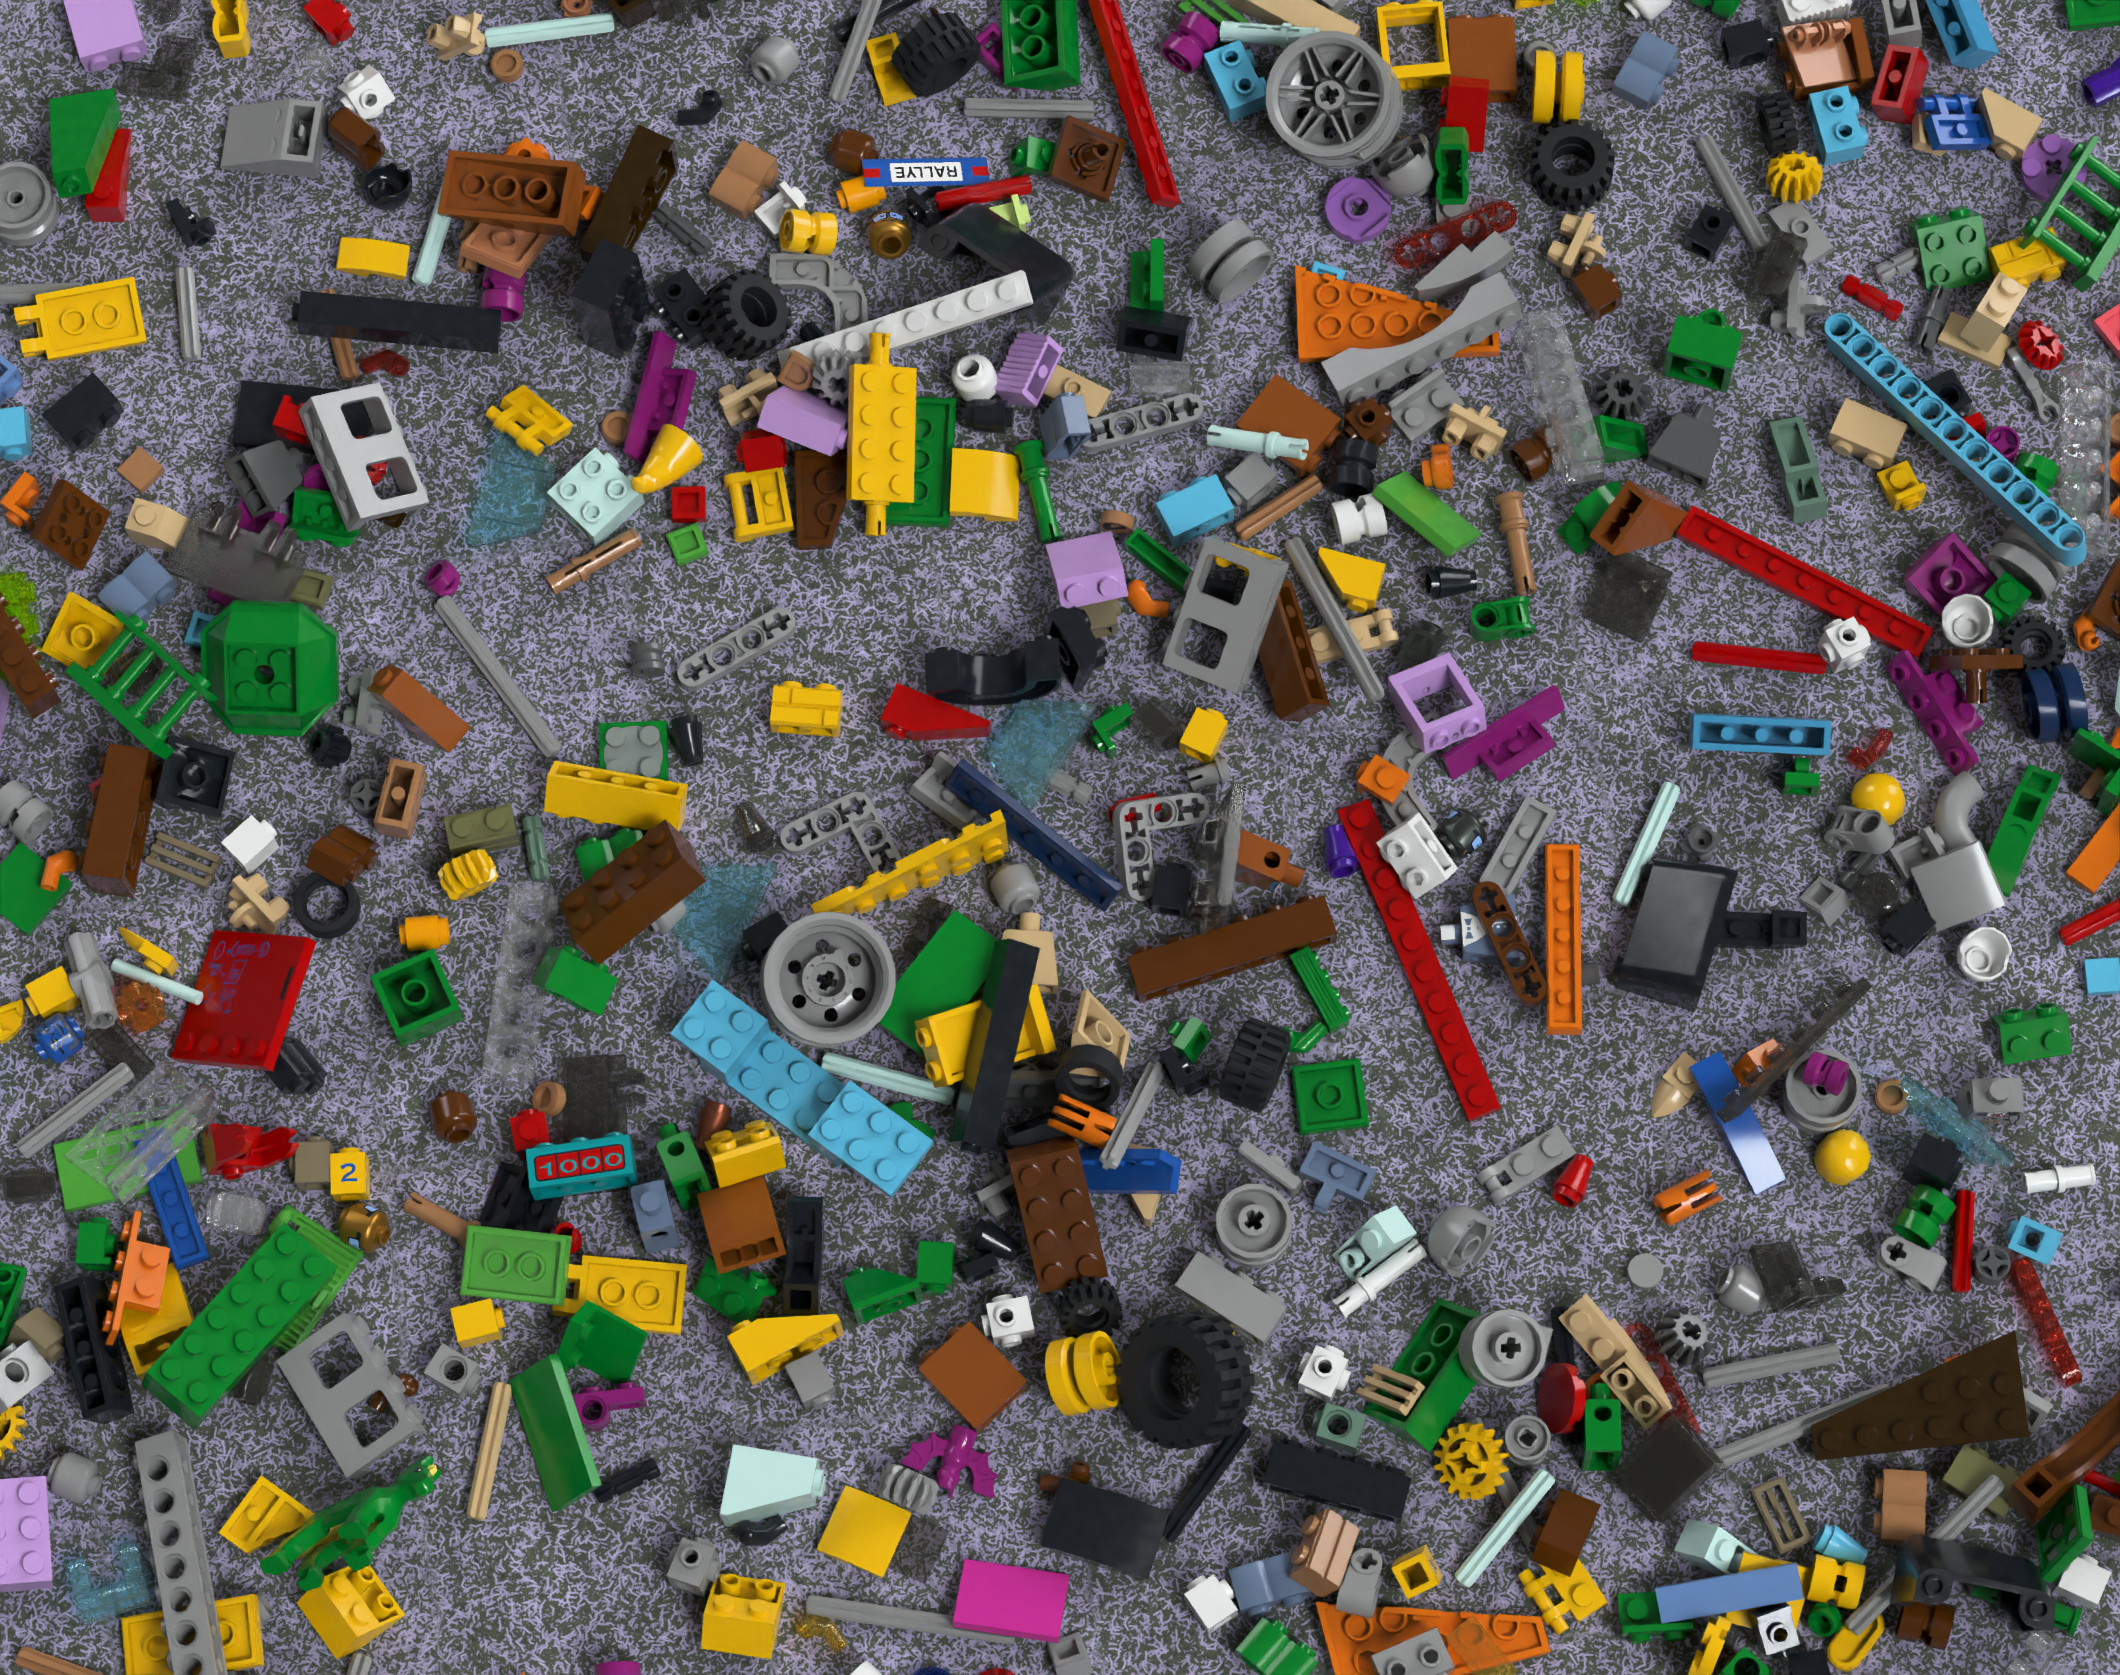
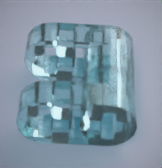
[66,1540,154,1625]

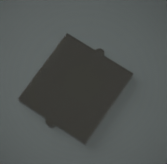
[887,1514,949,1585]

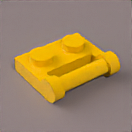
[723,467,794,543]

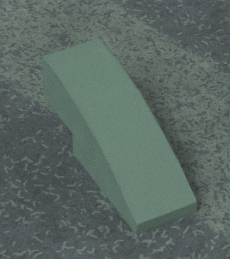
[1769,416,1827,524]

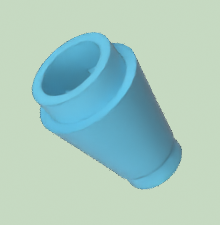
[1812,1524,1868,1565]

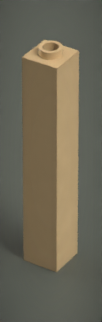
[1223,0,1360,65]

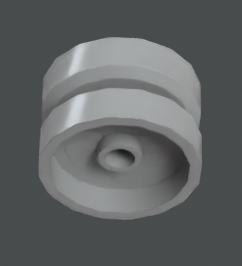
[0,161,60,247]
[1189,219,1274,304]
[1984,520,2072,604]
[1781,1049,1863,1136]
[1216,1184,1292,1268]
[1458,1309,1547,1389]

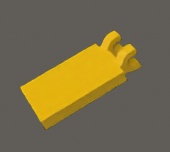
[13,277,147,362]
[552,1255,687,1335]

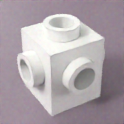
[337,65,396,120]
[1817,616,1871,674]
[981,1294,1035,1348]
[1298,1345,1351,1403]

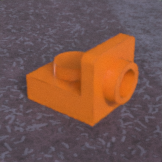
[0,471,40,531]

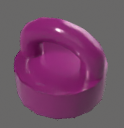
[302,464,331,492]
[424,560,460,597]

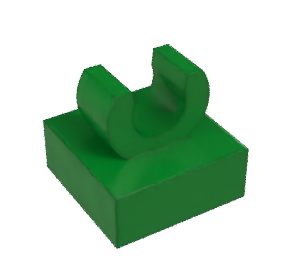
[1782,758,1820,796]
[1167,1017,1212,1065]

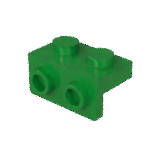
[287,486,361,547]
[1993,1002,2072,1065]
[692,1256,777,1324]

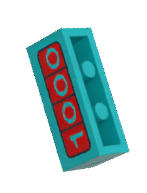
[526,1132,638,1200]

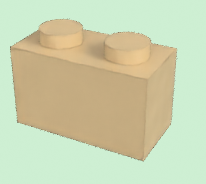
[1959,272,2028,353]
[1827,398,1908,469]

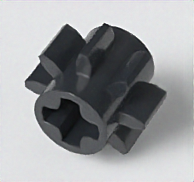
[309,725,352,769]

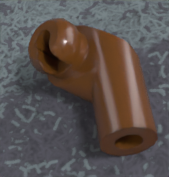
[368,1373,419,1413]
[1040,1461,1092,1493]

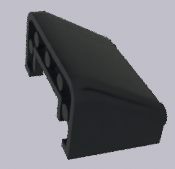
[917,203,1073,325]
[1612,857,1738,1012]
[1889,1536,2055,1633]

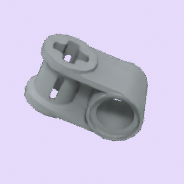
[1824,805,1895,854]
[1875,1236,1947,1294]
[1336,1548,1383,1619]

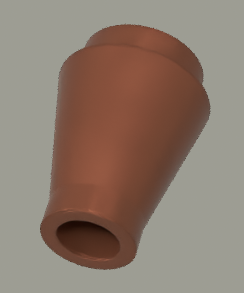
[694,1099,733,1151]

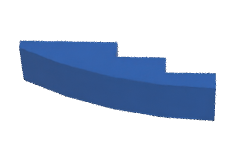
[1688,1051,1786,1196]

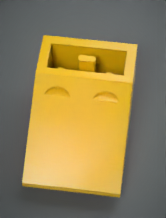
[108,1262,195,1381]

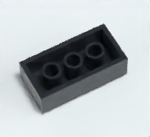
[571,238,652,360]

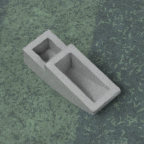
[1413,231,1514,302]

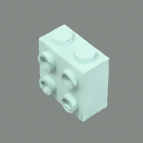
[547,447,645,548]

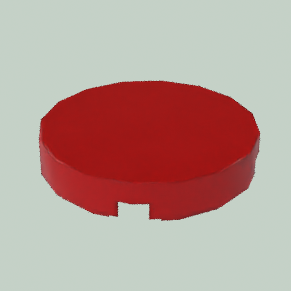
[1538,1363,1586,1434]

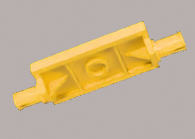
[846,333,917,536]

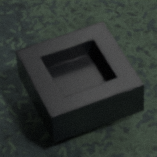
[961,1251,1000,1285]

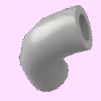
[1934,771,1984,853]

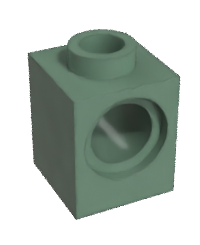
[1311,1402,1367,1454]

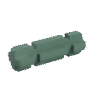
[522,815,550,882]

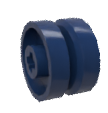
[2021,662,2089,744]

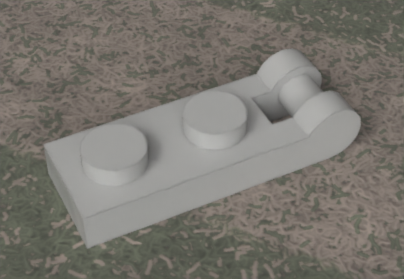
[1476,1125,1577,1206]

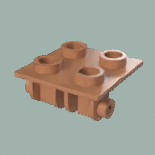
[1780,19,1857,88]

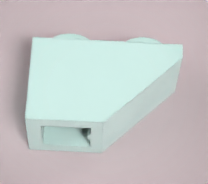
[1332,1206,1417,1283]
[1674,1519,1758,1576]

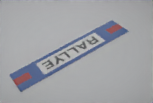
[862,157,990,187]

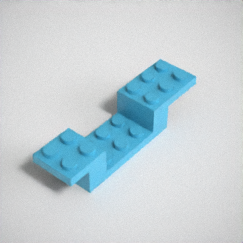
[670,980,934,1199]

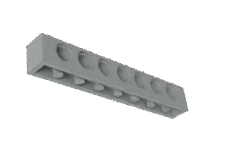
[133,1429,228,1675]

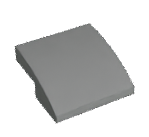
[1911,840,2007,932]

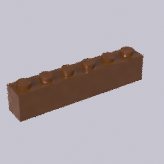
[1127,895,1337,1003]

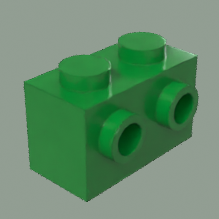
[531,944,618,1016]

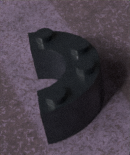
[925,635,1061,706]

